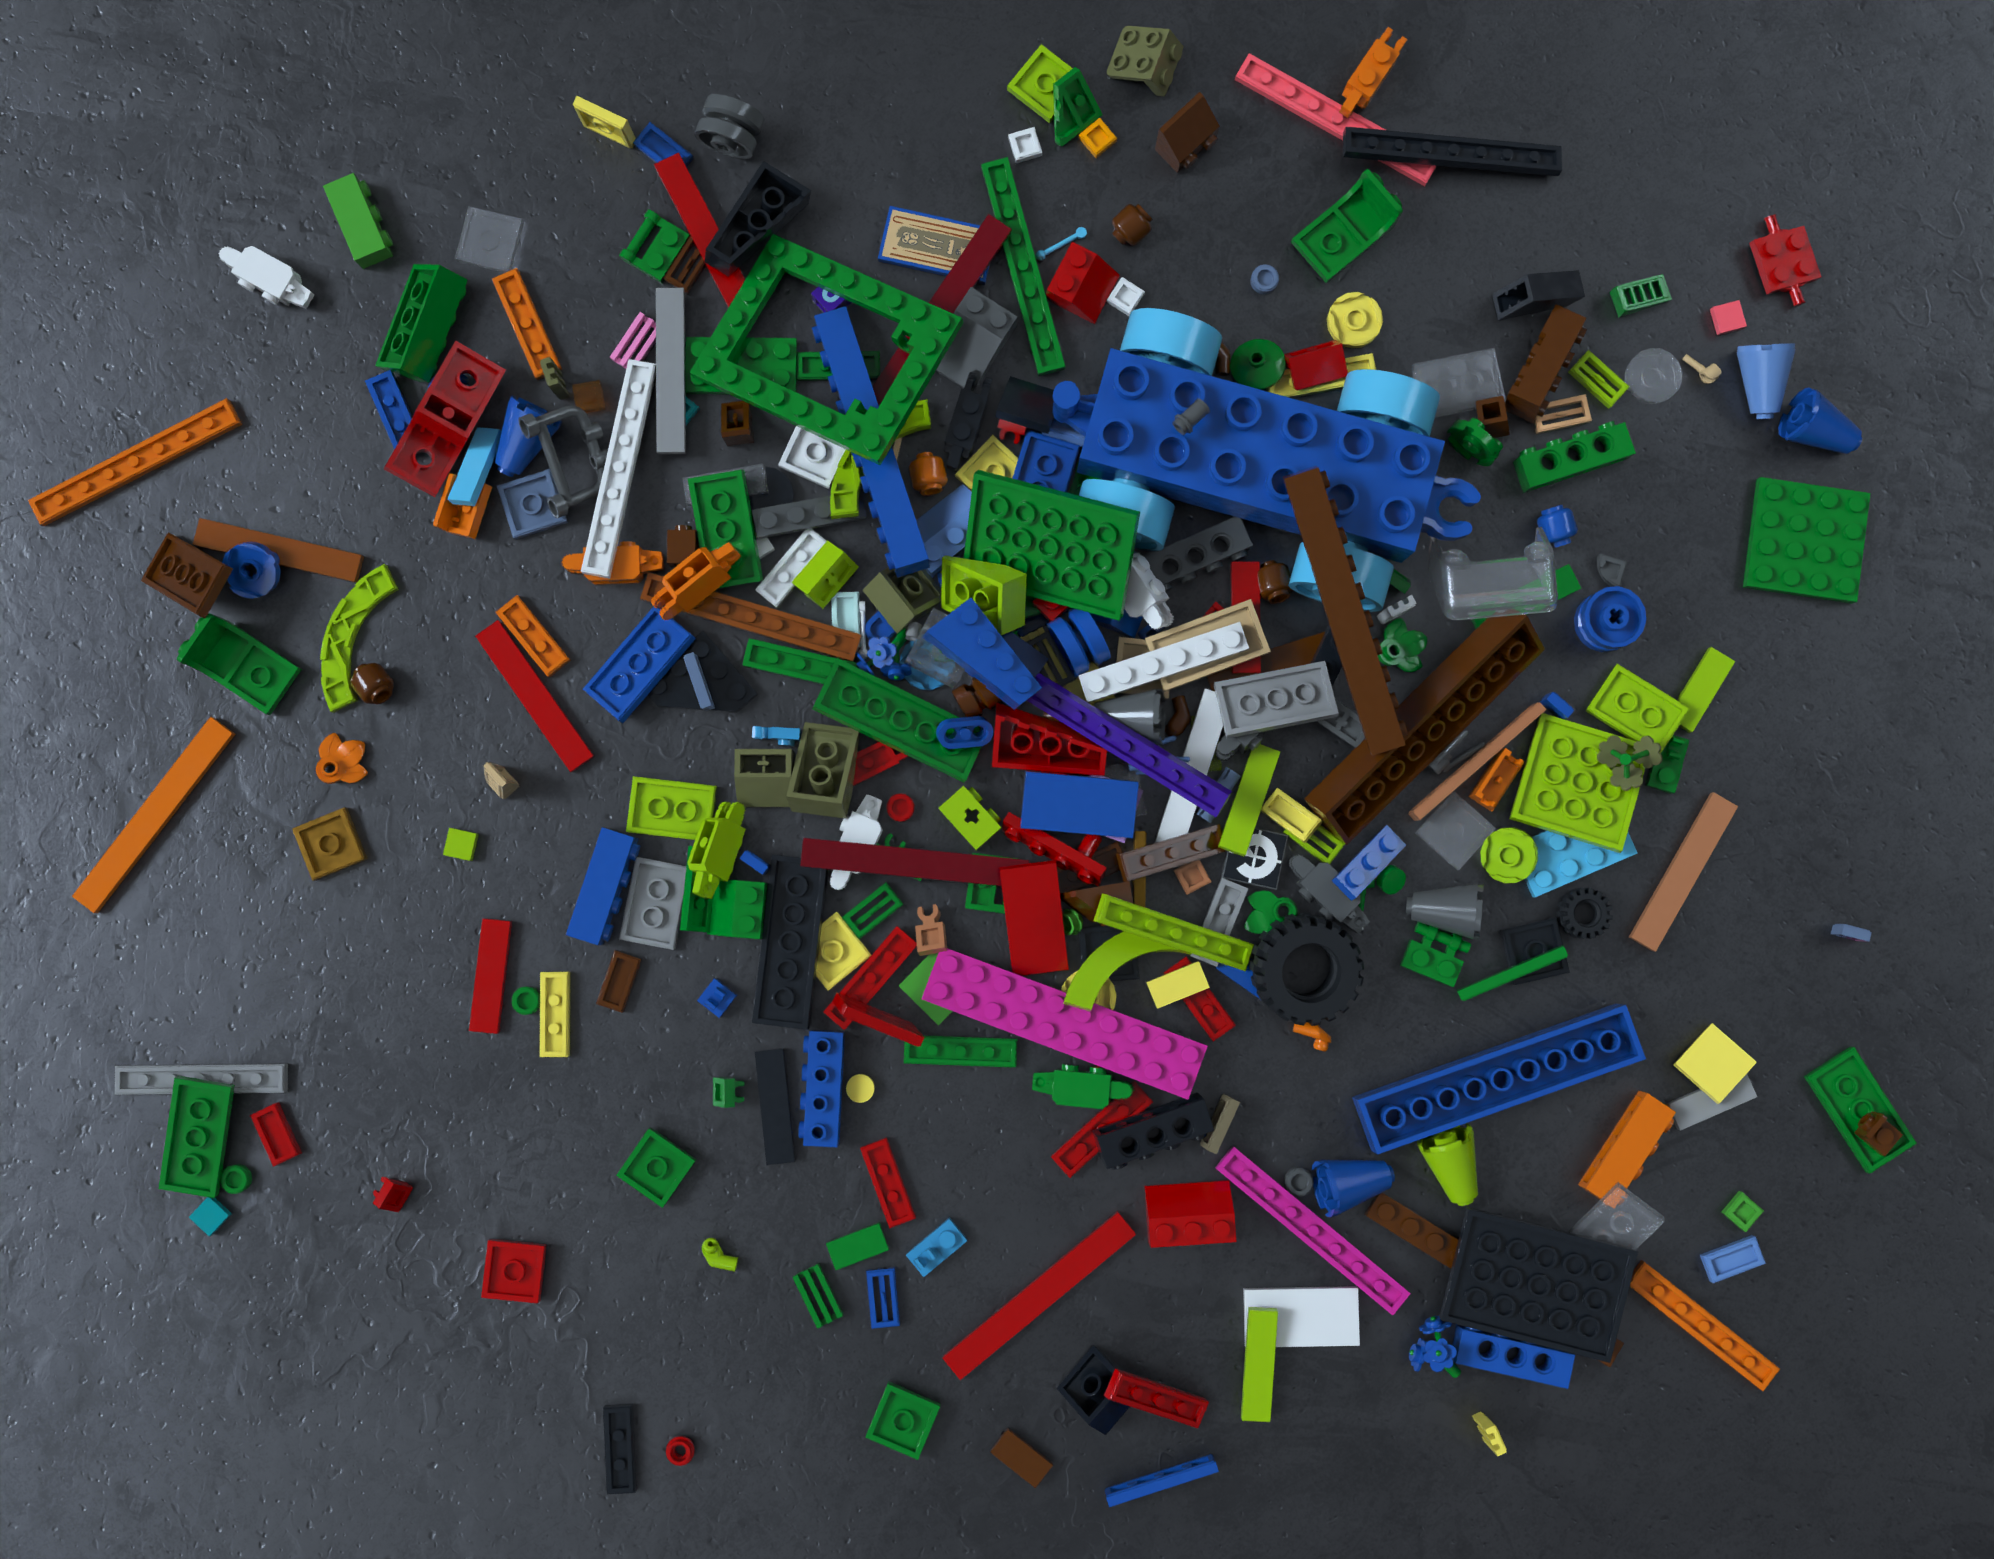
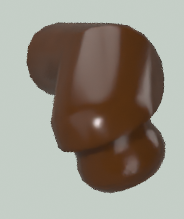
[1165,695,1191,736]

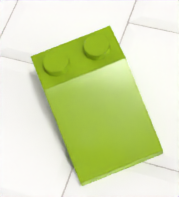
[941,556,1027,635]

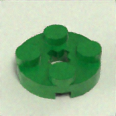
[1447,418,1503,466]

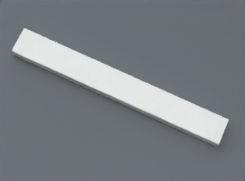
[581,359,656,579]

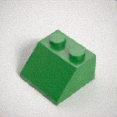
[707,880,769,939]

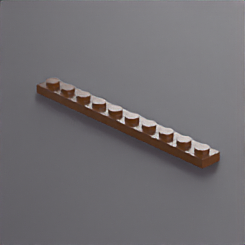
[1364,1192,1624,1367]

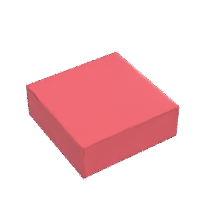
[1710,300,1747,336]

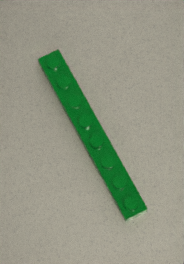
[981,157,1065,376]

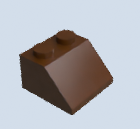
[1155,92,1220,173]
[1060,881,1133,926]

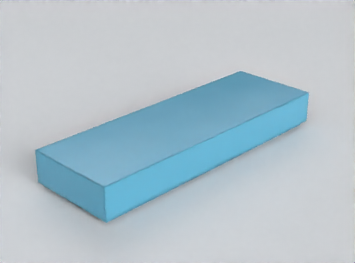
[447,427,502,506]

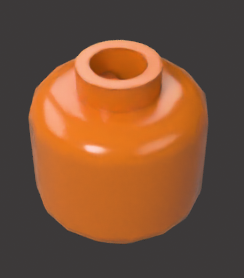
[909,452,948,496]

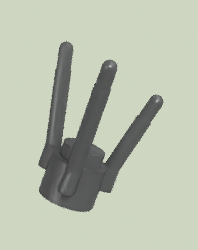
[1428,730,1485,775]

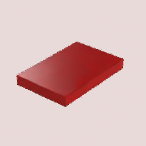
[833,992,924,1047]

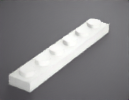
[1078,622,1249,703]

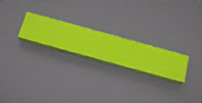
[1094,894,1254,971]

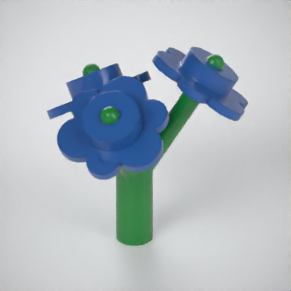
[856,629,912,680]
[1409,1316,1461,1378]

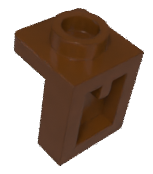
[1854,1111,1903,1156]

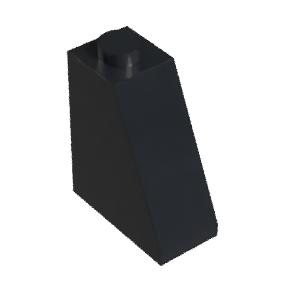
[1492,270,1585,320]

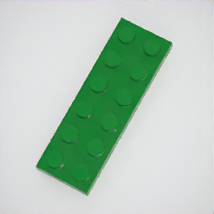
[812,658,982,783]

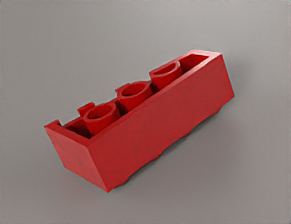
[992,703,1107,776]

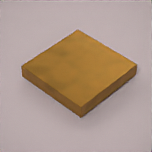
[292,807,367,881]

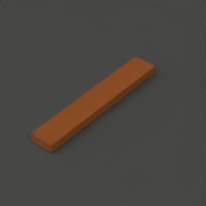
[193,518,364,583]

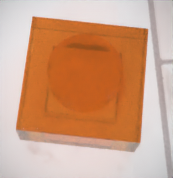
[572,380,606,413]

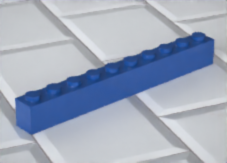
[811,306,930,578]

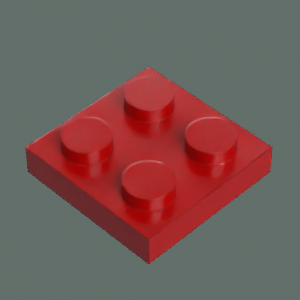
[481,1239,547,1303]

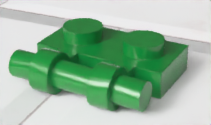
[1399,922,1471,987]

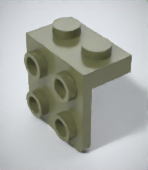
[1107,26,1184,97]

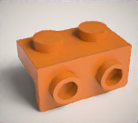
[433,473,492,539]

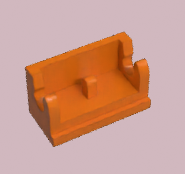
[1468,748,1524,812]

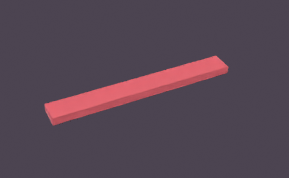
[1235,53,1436,187]

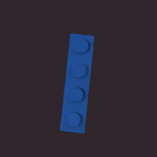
[566,827,640,945]

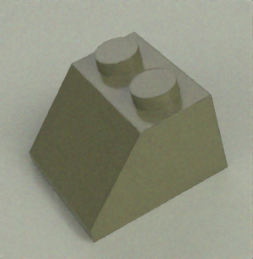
[863,568,941,634]

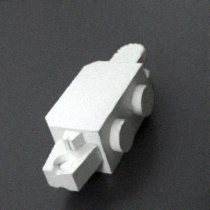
[218,246,314,309]
[1124,552,1174,629]
[829,794,883,890]

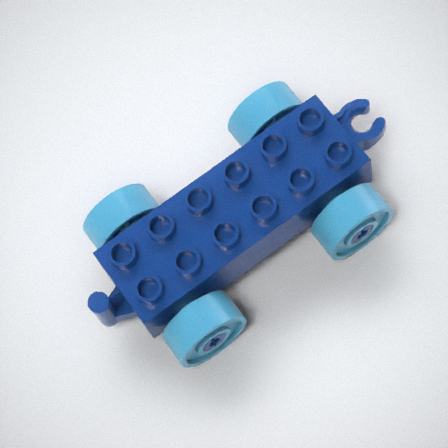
[1052,308,1481,612]

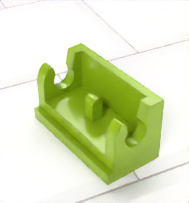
[791,540,859,609]

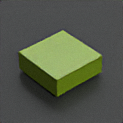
[443,828,479,861]

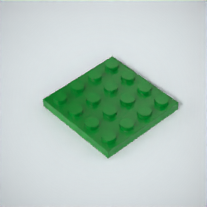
[1743,477,1871,604]

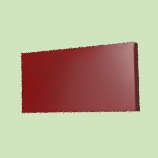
[999,860,1069,976]

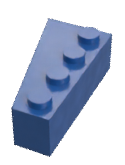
[922,598,1042,710]

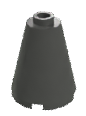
[1094,689,1166,745]
[1406,883,1484,940]

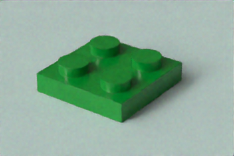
[616,1127,697,1208]
[865,1381,941,1460]

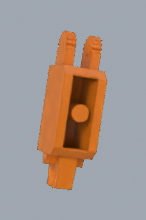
[1339,27,1408,118]
[561,541,664,585]
[651,542,741,620]

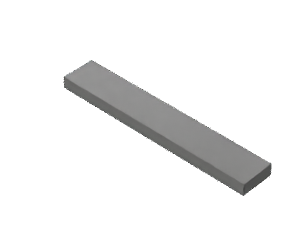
[656,288,686,454]
[115,1064,288,1095]

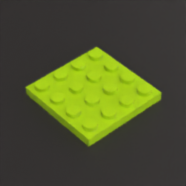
[1509,713,1645,853]

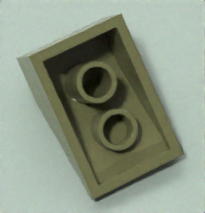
[786,722,860,819]

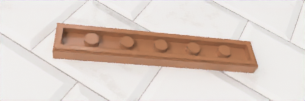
[1408,702,1546,821]
[1629,792,1738,952]

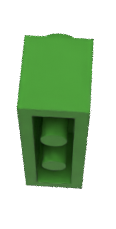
[323,173,393,269]

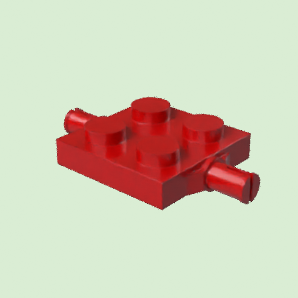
[1749,214,1821,307]

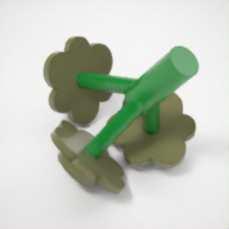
[1597,735,1662,791]

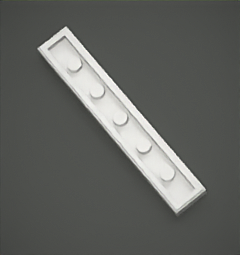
[1154,689,1223,843]

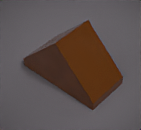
[721,401,755,446]

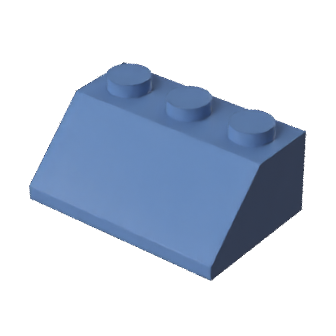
[916,484,972,578]

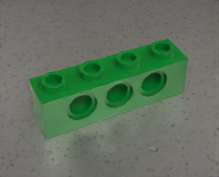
[1513,421,1636,493]

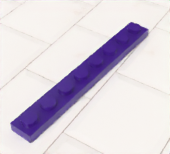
[1027,673,1232,817]

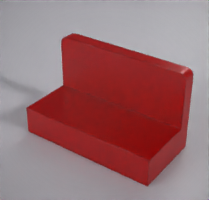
[1284,340,1348,390]

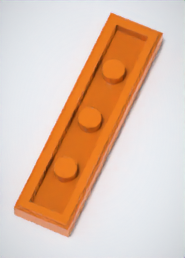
[492,268,562,380]

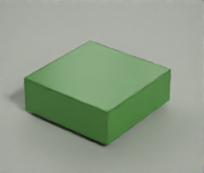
[1721,1191,1764,1232]

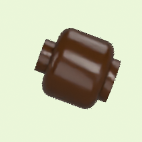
[1112,204,1153,246]
[1258,560,1293,604]
[351,663,394,704]

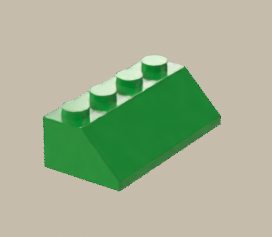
[375,264,468,383]

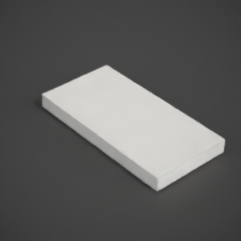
[1243,1286,1360,1347]

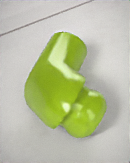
[701,1238,738,1272]

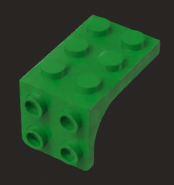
[1291,169,1403,283]
[177,613,302,715]

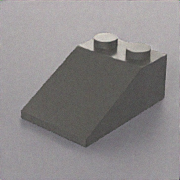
[936,287,1018,392]

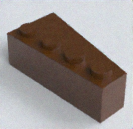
[1505,304,1587,423]

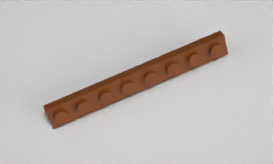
[640,572,862,662]

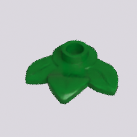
[1378,618,1428,672]
[1244,891,1298,934]

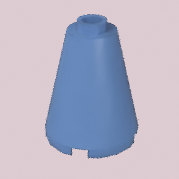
[1736,343,1796,419]

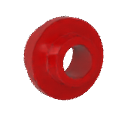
[666,1436,695,1466]

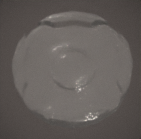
[1625,348,1682,404]

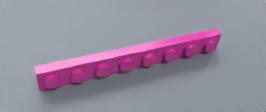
[1215,1146,1411,1315]

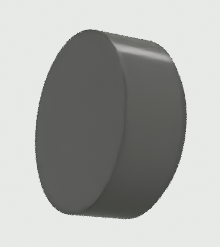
[1284,1167,1314,1197]

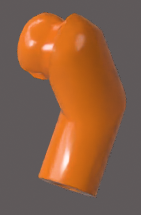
[1293,1022,1331,1052]

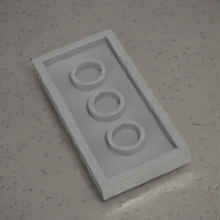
[1214,661,1339,739]

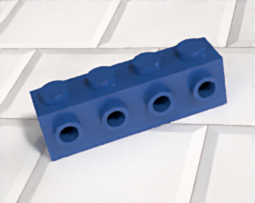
[799,1029,845,1147]

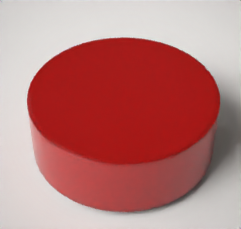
[886,793,915,822]

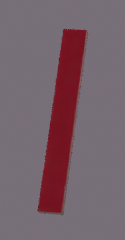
[872,214,1012,406]
[800,838,1029,886]

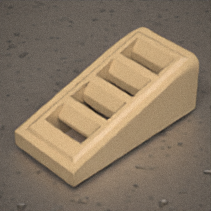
[483,762,520,799]

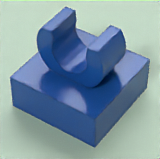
[697,978,738,1018]

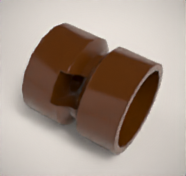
[951,677,1003,717]

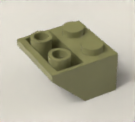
[734,749,795,807]

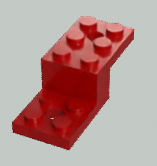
[384,341,506,497]

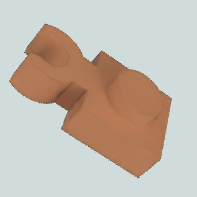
[915,904,947,956]

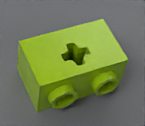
[938,785,1001,851]

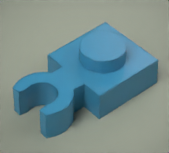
[752,726,802,746]

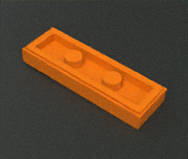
[495,595,571,678]

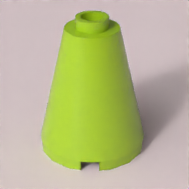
[1417,1123,1478,1206]

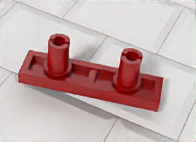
[1002,812,1107,886]

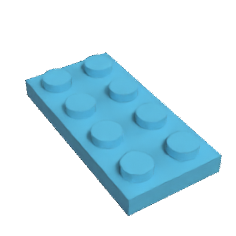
[1525,831,1637,897]

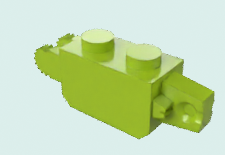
[687,802,746,899]

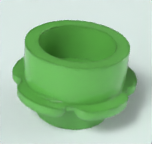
[1062,909,1083,935]

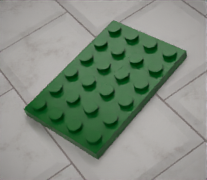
[964,470,1140,621]

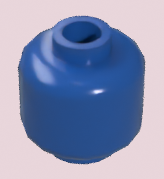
[1537,504,1578,548]

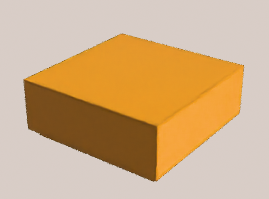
[1078,118,1117,158]

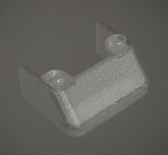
[1428,527,1558,620]

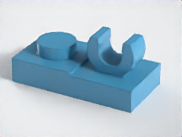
[906,1217,967,1277]

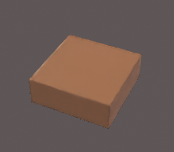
[1173,860,1212,895]

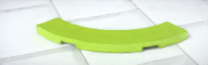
[830,399,931,519]
[320,564,399,713]
[1063,931,1191,1011]

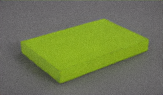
[1585,664,1690,754]
[626,776,717,840]

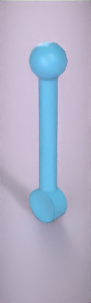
[1035,227,1087,261]

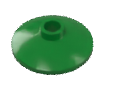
[1230,339,1286,390]

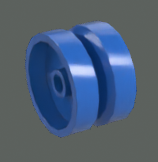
[1574,586,1646,652]
[1047,609,1111,678]

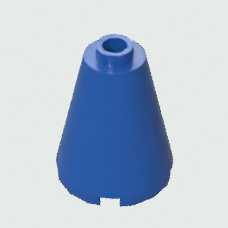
[1778,388,1862,454]
[495,395,562,477]
[1312,1160,1395,1217]

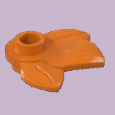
[316,733,368,784]

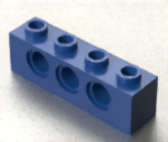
[1452,1324,1575,1389]

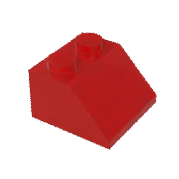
[1046,242,1120,324]

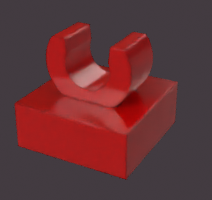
[998,419,1028,444]
[373,1177,413,1213]

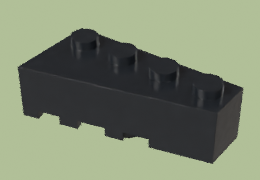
[705,161,811,277]

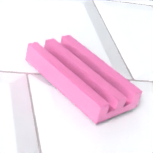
[610,312,656,369]

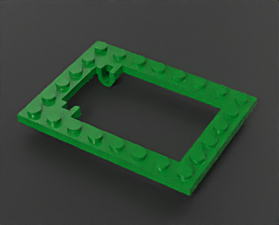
[690,234,964,465]

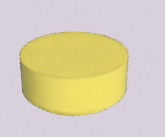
[846,1074,875,1103]

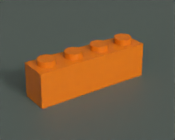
[1578,1091,1676,1208]

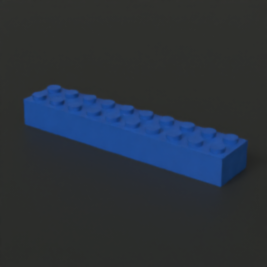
[1352,1003,1646,1155]

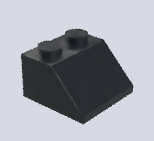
[1056,1345,1130,1435]

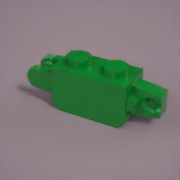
[1032,1064,1134,1109]

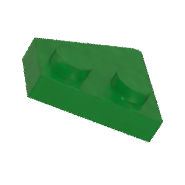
[1053,67,1103,147]

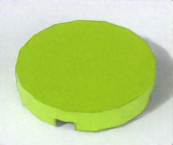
[1480,827,1539,883]

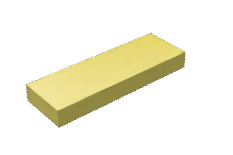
[540,972,570,1057]

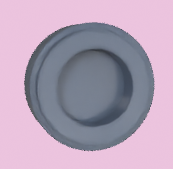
[1250,264,1279,294]

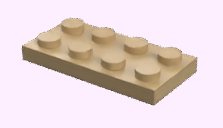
[1145,599,1271,692]

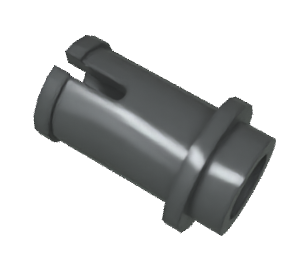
[1172,398,1210,435]

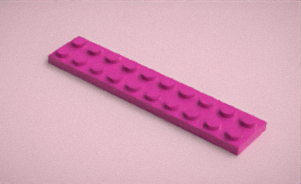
[922,948,1208,1100]

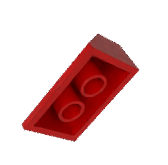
[1144,1180,1237,1248]

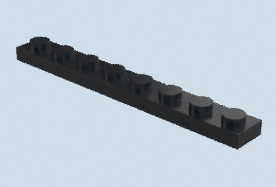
[1343,127,1562,176]

